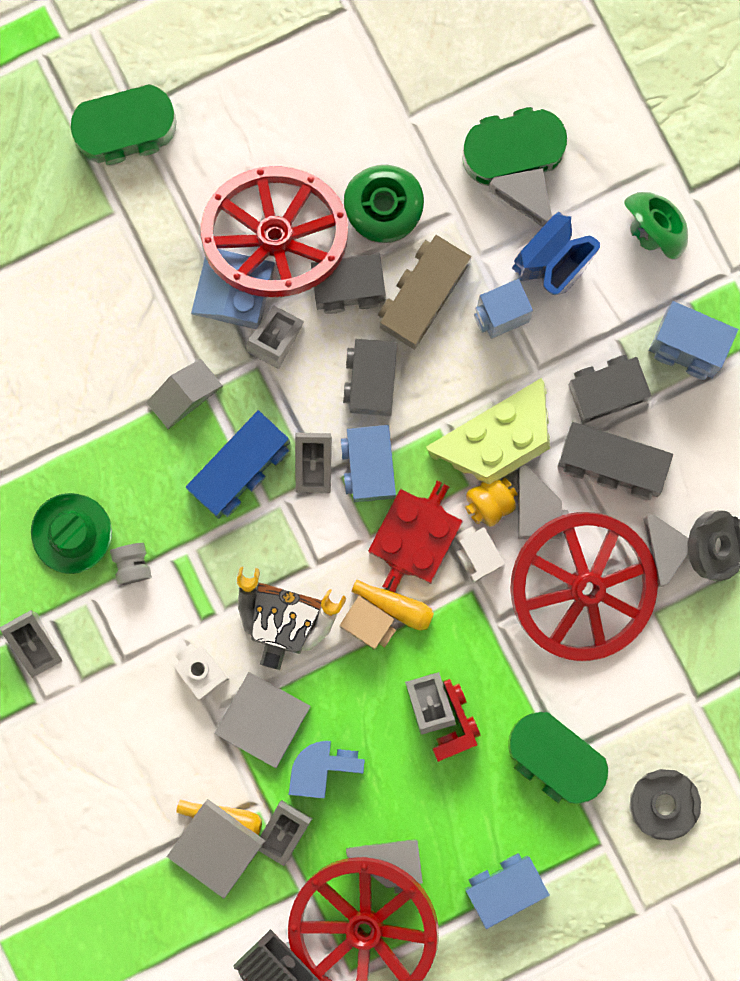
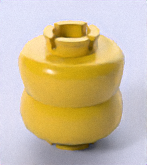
[465,477,518,527]

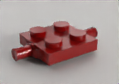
[368,480,463,592]

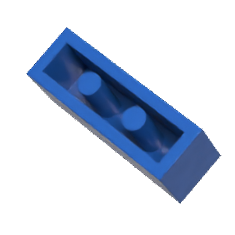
[186,410,290,519]

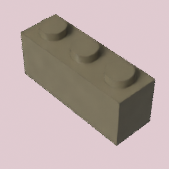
[377,235,472,350]

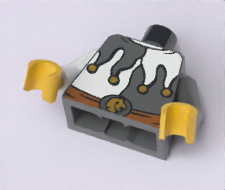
[237,567,346,671]

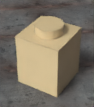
[339,596,396,650]

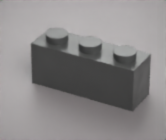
[557,421,674,500]

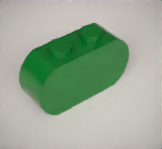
[71,84,177,165]
[462,107,567,186]
[508,712,608,804]

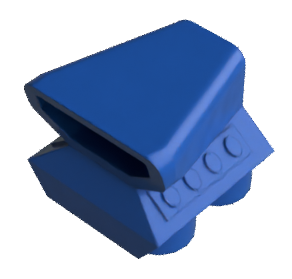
[511,211,601,295]

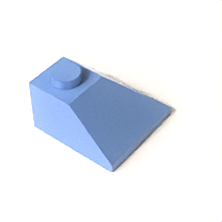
[191,249,275,329]

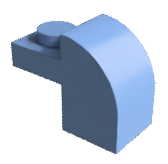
[289,741,365,798]

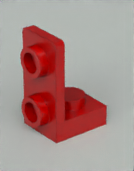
[432,679,481,762]

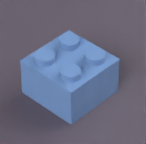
[648,301,739,380]

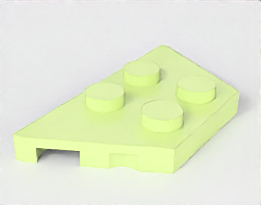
[426,378,550,484]

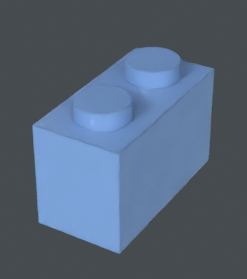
[474,278,533,339]
[341,425,396,502]
[465,853,550,929]

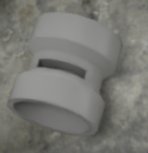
[110,543,152,585]

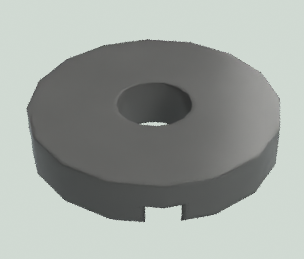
[687,510,740,581]
[629,769,701,840]

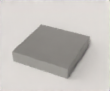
[214,672,311,768]
[166,799,265,898]

